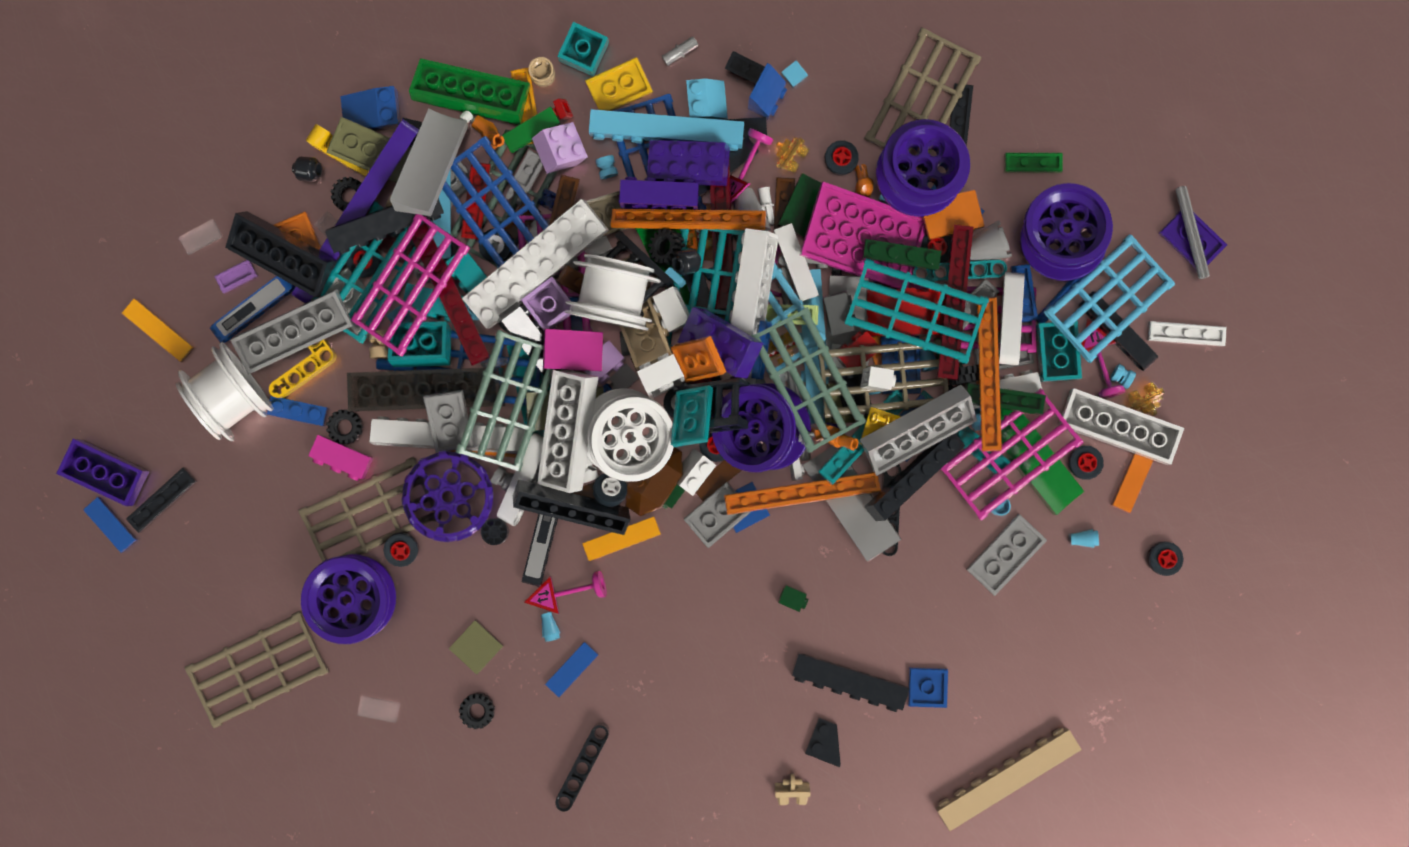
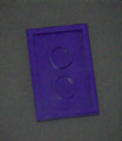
[1159,210,1227,269]

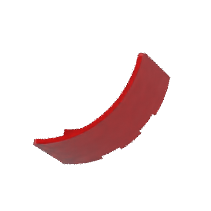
[867,288,946,336]

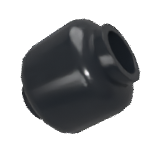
[292,156,322,182]
[672,248,701,276]

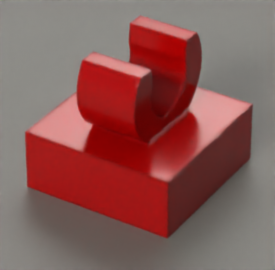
[552,98,573,120]

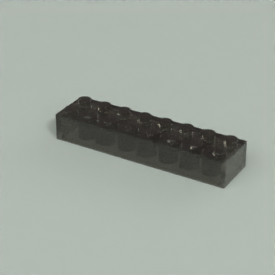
[347,367,505,411]

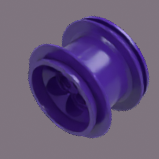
[876,119,970,217]
[1020,183,1113,281]
[712,383,811,472]
[301,554,396,644]

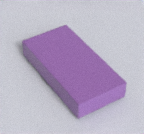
[214,260,258,294]

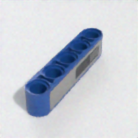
[209,276,296,343]

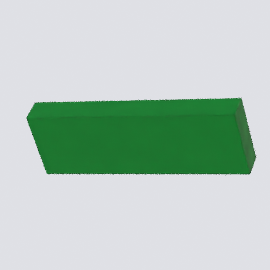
[502,106,561,153]
[1004,153,1063,173]

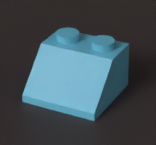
[686,78,728,120]

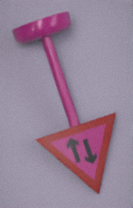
[730,128,774,203]
[1081,319,1126,399]
[524,571,607,614]

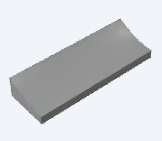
[390,108,468,216]
[230,288,353,374]
[860,385,977,476]
[802,446,902,561]

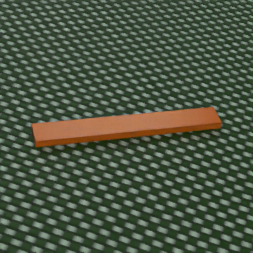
[610,209,766,230]
[977,297,1002,452]
[724,472,881,515]

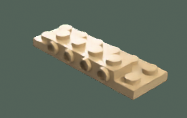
[619,257,672,370]

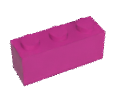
[308,435,374,481]

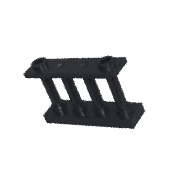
[605,230,675,317]
[672,376,749,433]

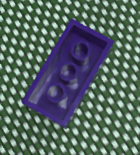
[647,140,730,186]
[619,177,699,210]
[677,307,764,378]
[56,439,150,506]

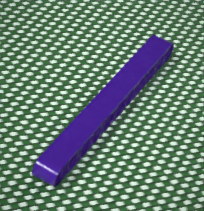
[291,119,419,303]

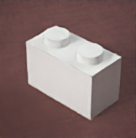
[653,287,689,333]
[860,366,896,392]
[677,449,716,496]

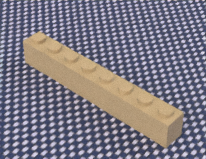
[935,727,1082,831]

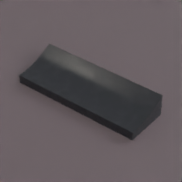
[225,211,338,298]

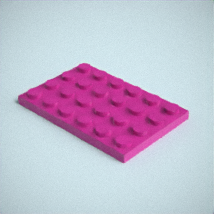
[800,181,926,289]

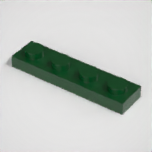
[862,239,941,271]
[967,383,1046,415]

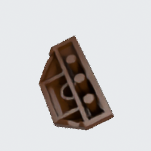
[625,447,683,516]

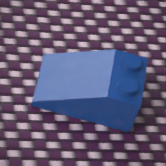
[748,63,788,120]
[340,86,401,131]

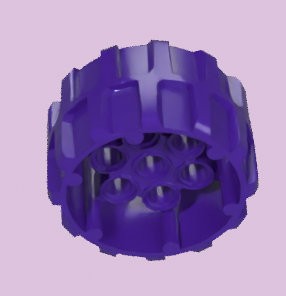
[401,450,494,542]

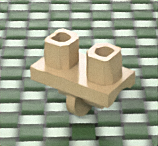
[775,774,810,805]

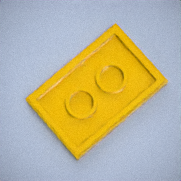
[585,57,653,111]

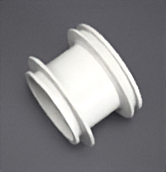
[565,254,661,331]
[176,342,274,441]
[587,388,674,481]

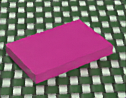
[543,329,603,372]

